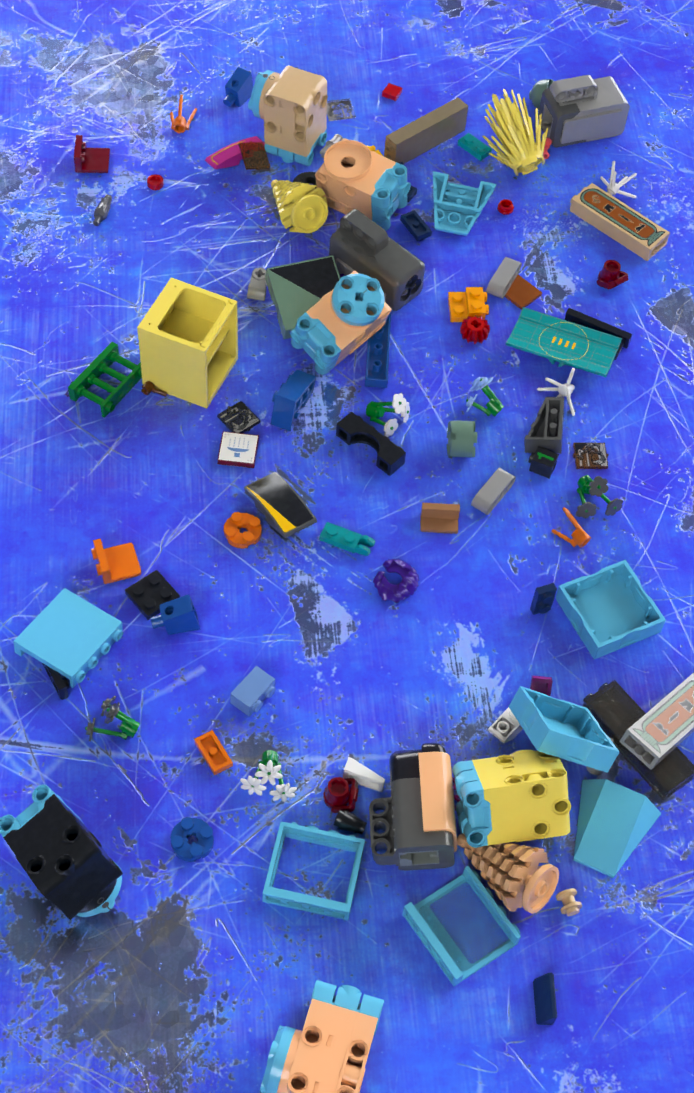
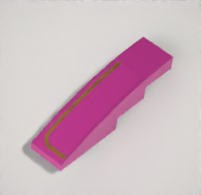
[205,136,265,169]

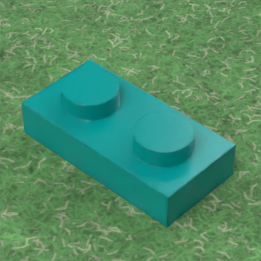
[457,133,492,161]

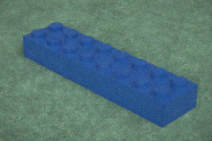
[365,314,391,388]

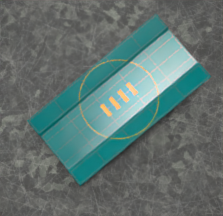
[506,307,622,377]

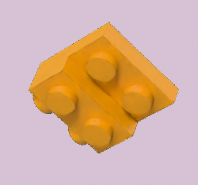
[448,287,489,322]

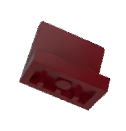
[74,135,110,173]

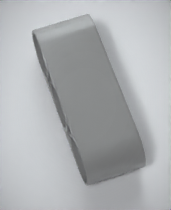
[486,257,522,299]
[471,468,516,515]

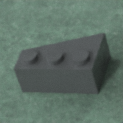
[524,397,564,454]

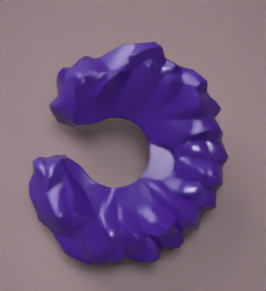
[373,559,419,603]

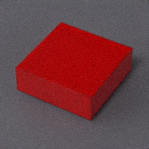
[382,83,403,101]

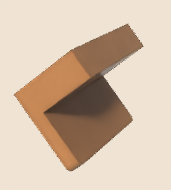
[420,502,460,534]

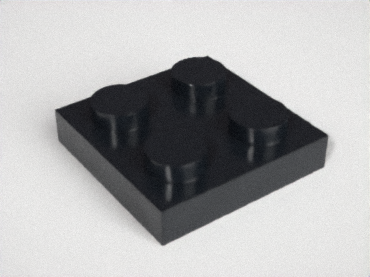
[125,570,180,620]

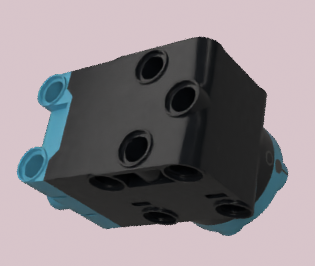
[0,785,123,920]

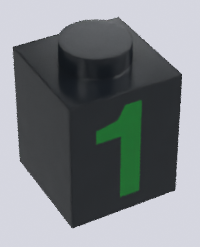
[528,446,559,479]

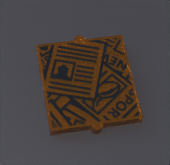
[238,141,270,171]

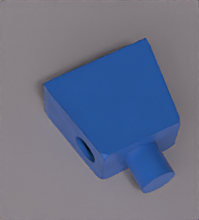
[223,67,253,107]
[151,594,200,635]

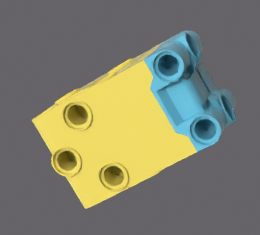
[452,750,571,848]

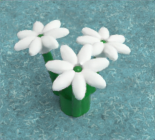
[240,750,297,802]

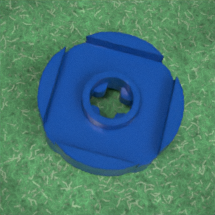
[170,817,214,862]

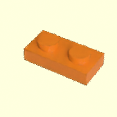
[194,730,233,776]

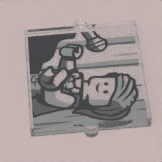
[327,98,356,121]

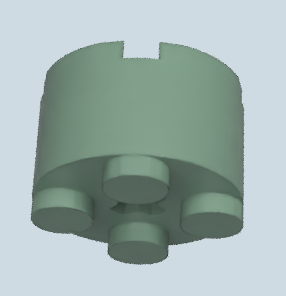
[447,420,477,457]

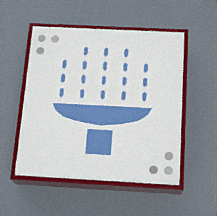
[217,431,259,468]

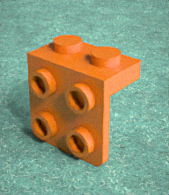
[91,538,141,584]

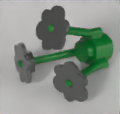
[576,475,623,519]

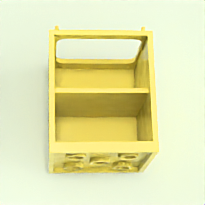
[137,278,238,408]

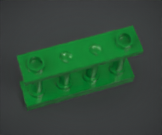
[68,342,142,418]

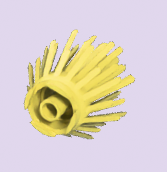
[482,89,549,176]

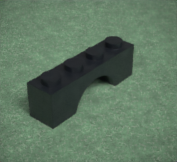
[336,412,406,476]

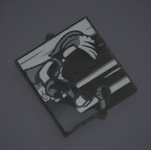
[217,401,260,433]

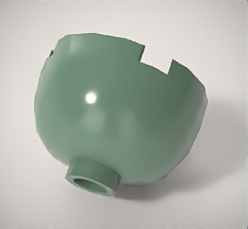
[529,79,554,110]

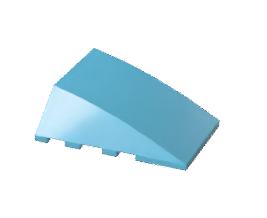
[433,171,497,236]
[573,779,661,878]

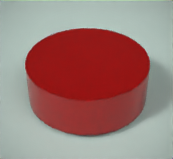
[147,174,164,190]

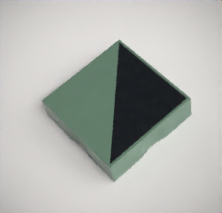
[265,255,340,339]

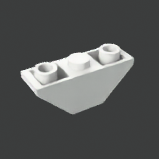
[488,707,523,743]

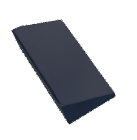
[533,973,557,1025]

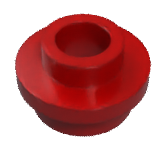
[497,199,514,214]

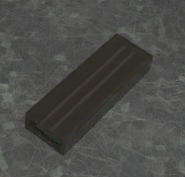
[583,680,694,801]

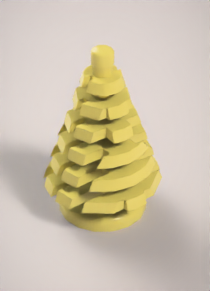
[271,179,328,233]

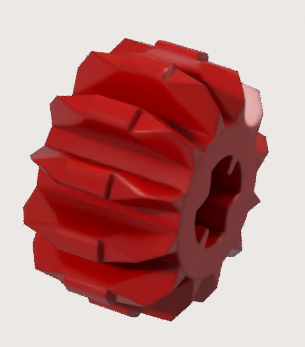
[460,315,490,344]

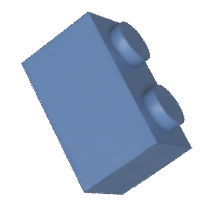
[230,666,276,717]

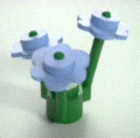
[466,377,504,417]

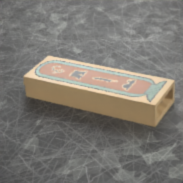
[570,183,670,261]

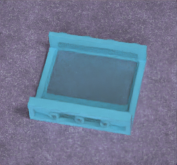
[402,866,521,986]

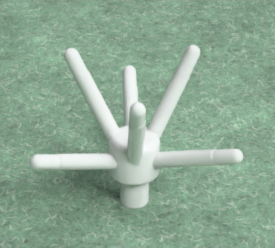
[600,161,637,199]
[537,368,575,416]

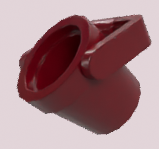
[597,260,629,289]
[323,777,359,813]

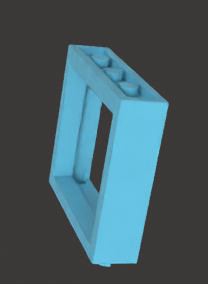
[262,821,365,920]

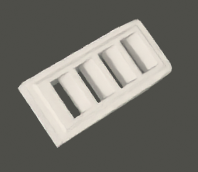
[343,757,385,792]

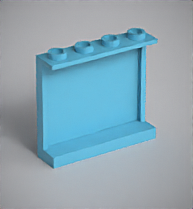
[13,588,123,688]

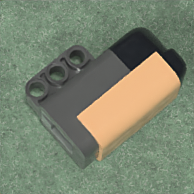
[369,743,457,871]

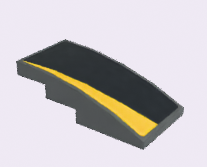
[244,471,317,538]

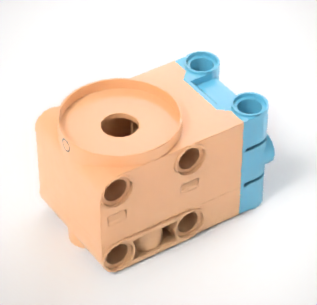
[315,138,411,231]

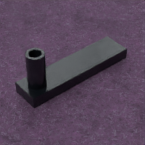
[565,308,632,360]

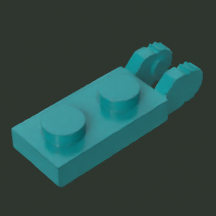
[319,522,375,556]

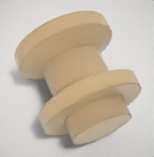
[556,888,582,916]

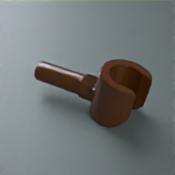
[141,381,168,397]

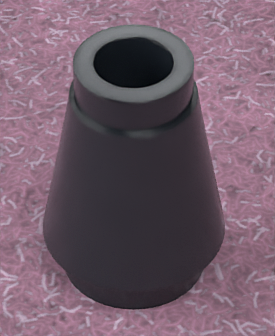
[333,809,367,834]

